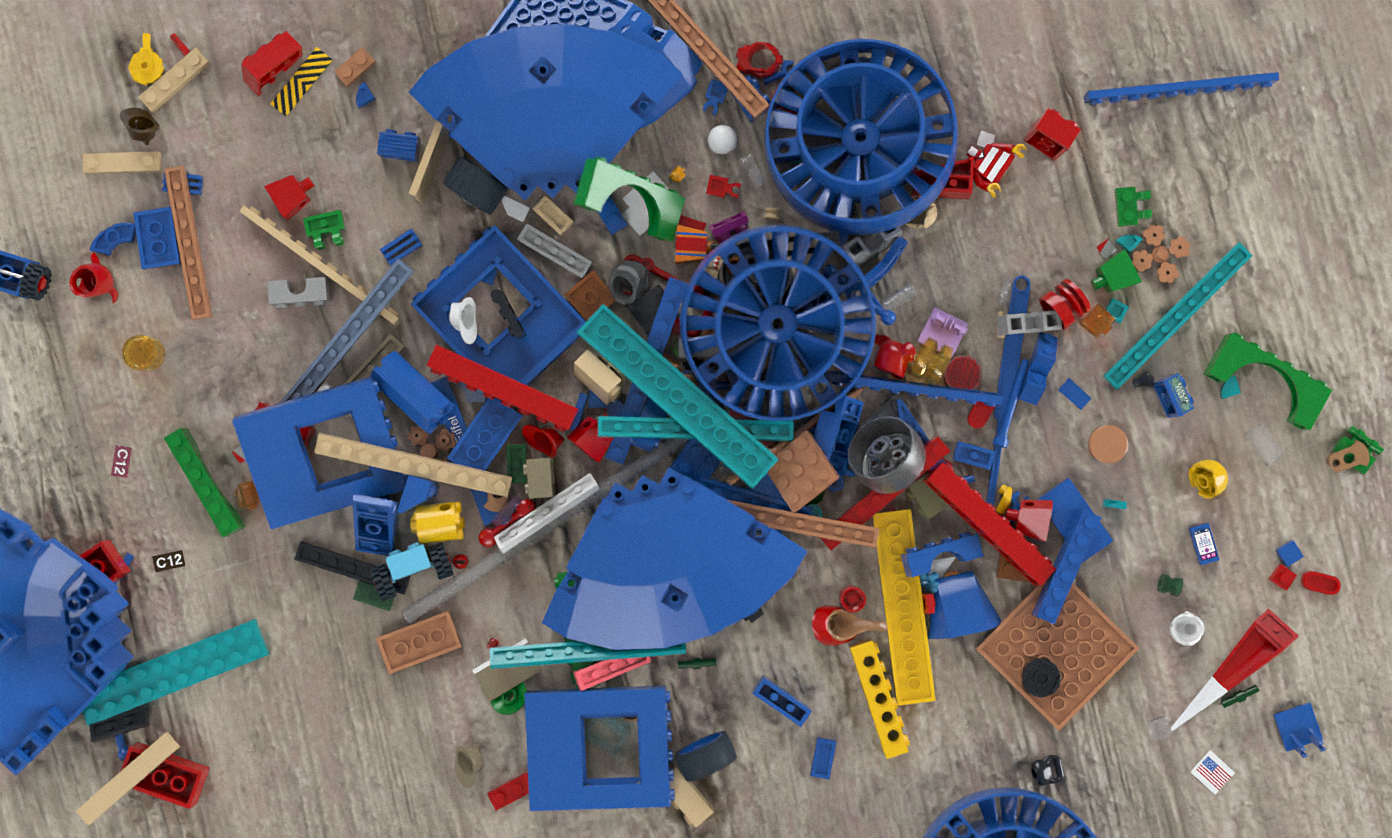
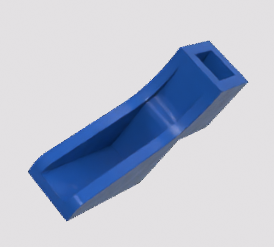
[1018,332,1058,406]

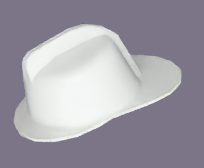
[449,297,477,344]

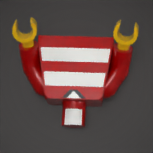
[966,143,1027,198]

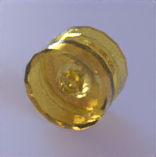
[910,337,953,386]

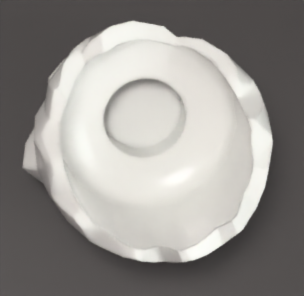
[1170,611,1205,646]

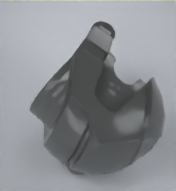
[609,260,651,308]

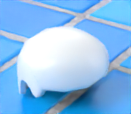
[708,125,738,154]

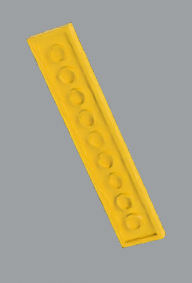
[872,509,936,706]

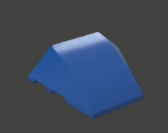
[928,571,1001,639]

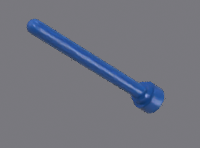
[992,359,1029,448]

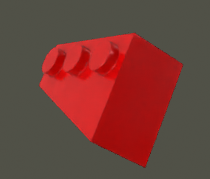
[241,31,302,97]
[911,156,974,200]

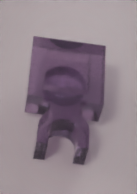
[491,496,522,527]

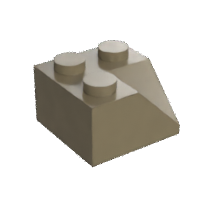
[523,458,556,499]

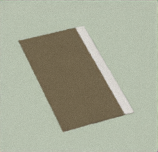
[472,638,543,702]

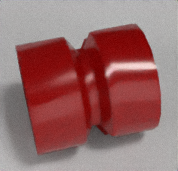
[839,585,866,612]

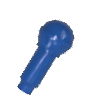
[114,735,129,761]

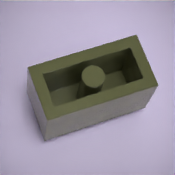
[905,474,948,519]

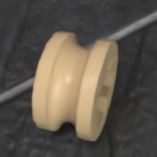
[763,208,781,221]

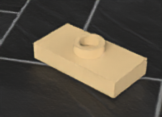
[533,195,574,236]

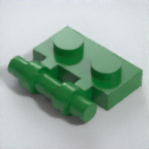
[1331,426,1384,475]

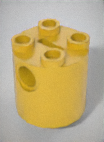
[410,501,465,544]

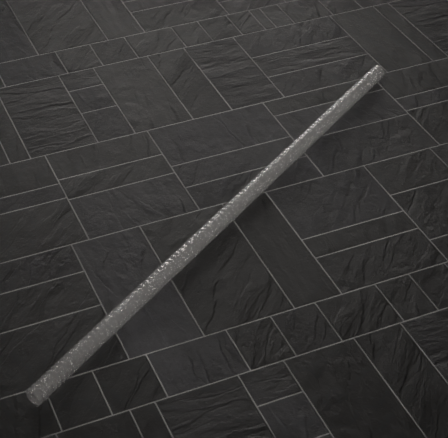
[402,283,917,624]

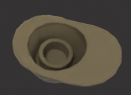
[455,745,483,788]

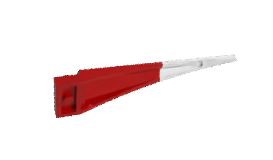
[1171,608,1299,731]

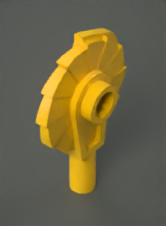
[128,33,165,86]

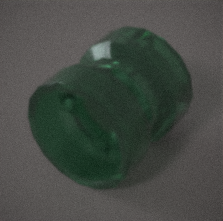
[1157,573,1183,597]

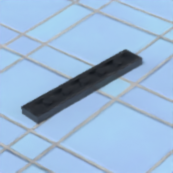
[294,541,411,595]

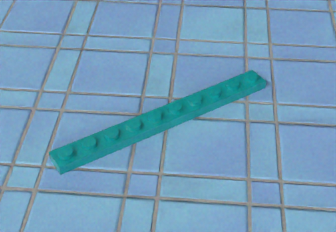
[1102,242,1253,390]
[598,416,793,441]
[489,641,686,669]

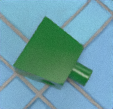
[1091,249,1142,293]

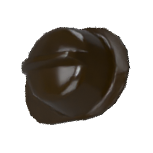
[120,108,159,145]

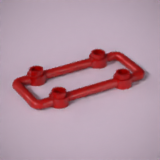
[620,254,713,338]

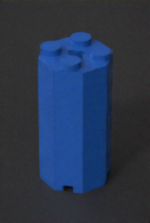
[370,351,455,434]

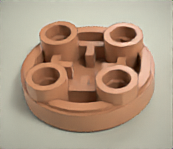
[1088,425,1128,463]

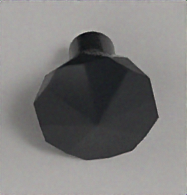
[1132,371,1154,389]

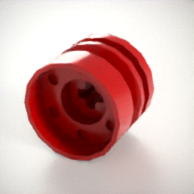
[1039,278,1091,330]

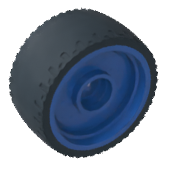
[675,731,737,782]

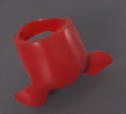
[69,252,118,303]
[874,334,916,380]

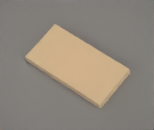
[409,122,449,203]

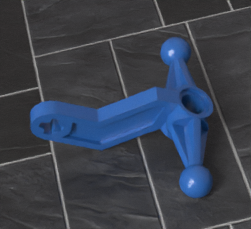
[822,236,908,325]

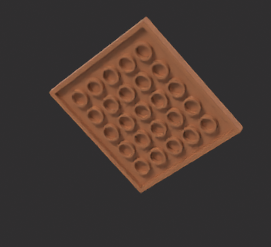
[975,581,1140,731]

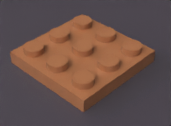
[767,430,840,512]

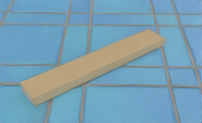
[76,732,180,826]

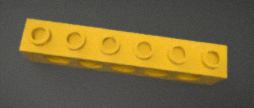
[849,639,910,759]

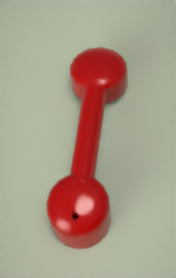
[478,499,537,548]

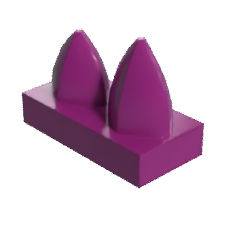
[708,211,749,244]

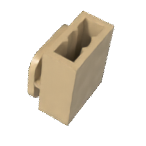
[574,349,625,406]

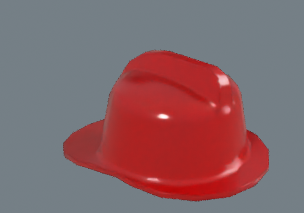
[522,424,565,458]

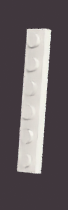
[494,473,600,554]

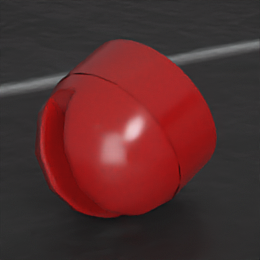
[453,554,469,569]

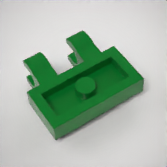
[1115,187,1153,227]
[303,210,346,250]

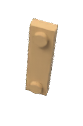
[82,151,162,174]

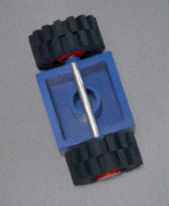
[0,250,52,300]

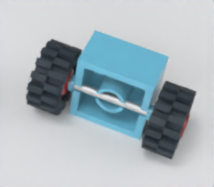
[370,542,454,602]

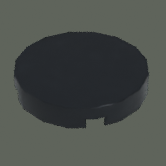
[1021,658,1061,698]

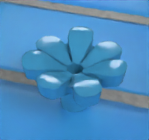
[920,572,939,594]

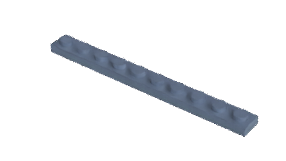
[280,259,415,403]

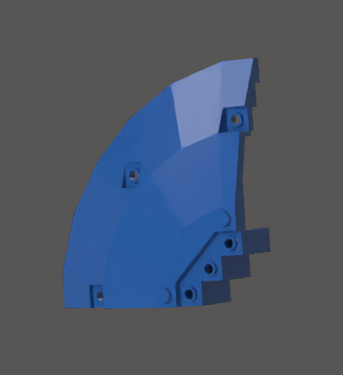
[409,24,683,200]
[542,468,808,650]
[0,509,134,776]

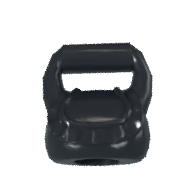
[1031,755,1065,786]

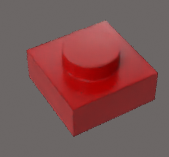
[1268,564,1297,591]
[922,593,936,614]

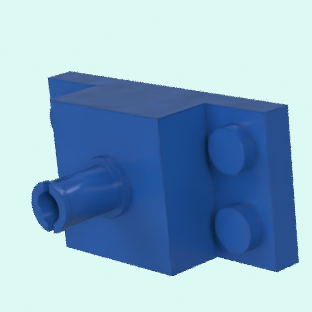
[809,395,864,477]
[352,494,399,556]

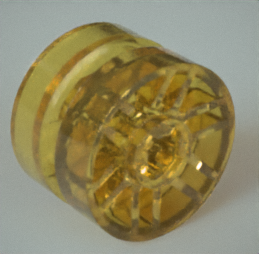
[122,335,165,371]

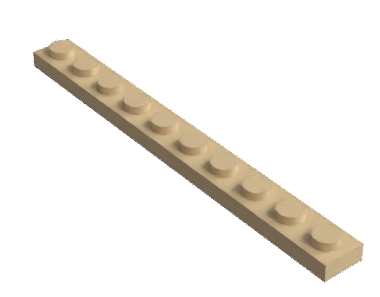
[239,205,402,326]
[315,433,512,497]

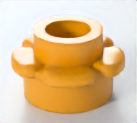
[669,165,686,183]

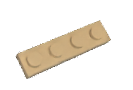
[139,47,210,113]

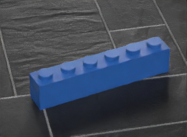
[1032,509,1102,624]

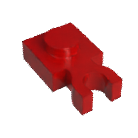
[706,175,741,199]

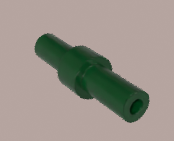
[678,658,716,670]
[1220,684,1260,708]

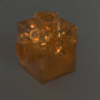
[1079,304,1116,339]

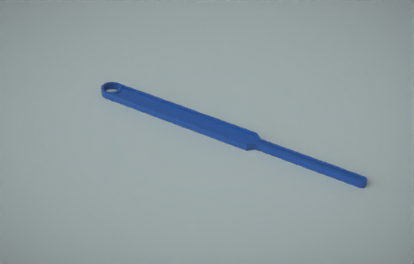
[986,276,1031,506]

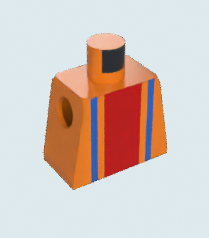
[675,225,718,264]

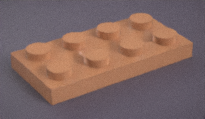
[376,610,462,674]

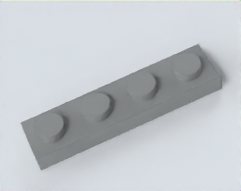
[517,223,593,279]

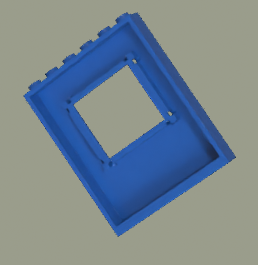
[411,225,586,401]
[232,376,408,530]
[525,685,675,811]

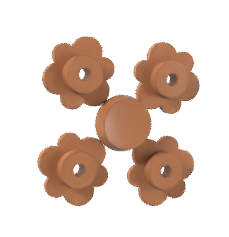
[1132,225,1190,283]
[407,425,456,462]

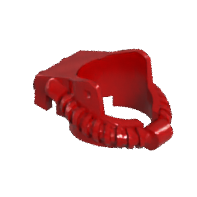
[736,41,783,78]

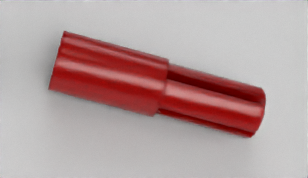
[170,33,190,56]

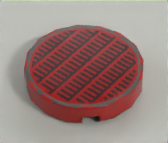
[943,355,982,390]

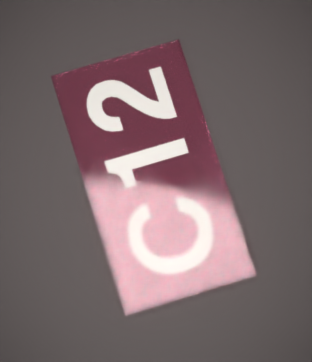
[111,445,132,478]

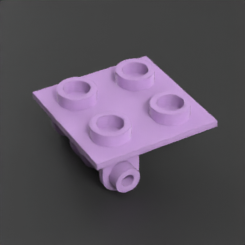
[918,307,968,358]

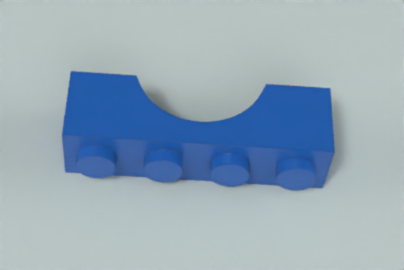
[900,531,984,577]

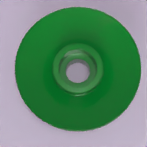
[491,682,527,715]

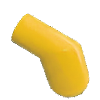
[996,484,1013,514]

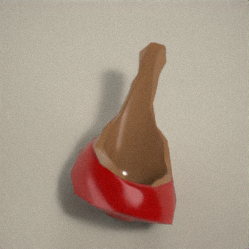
[812,605,888,646]

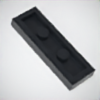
[89,706,150,743]

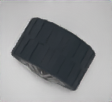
[443,156,508,215]

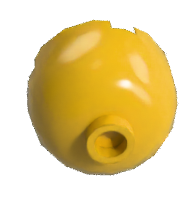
[1188,459,1228,499]

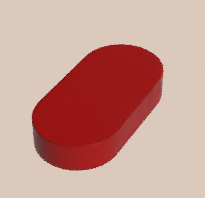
[967,401,995,429]
[1300,571,1341,595]

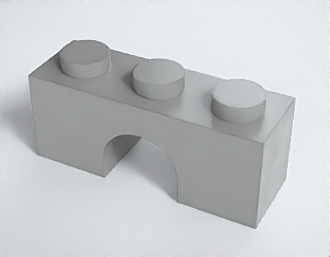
[842,227,902,267]
[267,277,331,309]
[997,311,1062,336]

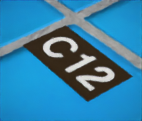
[152,550,185,572]

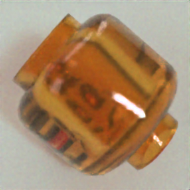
[234,481,261,511]

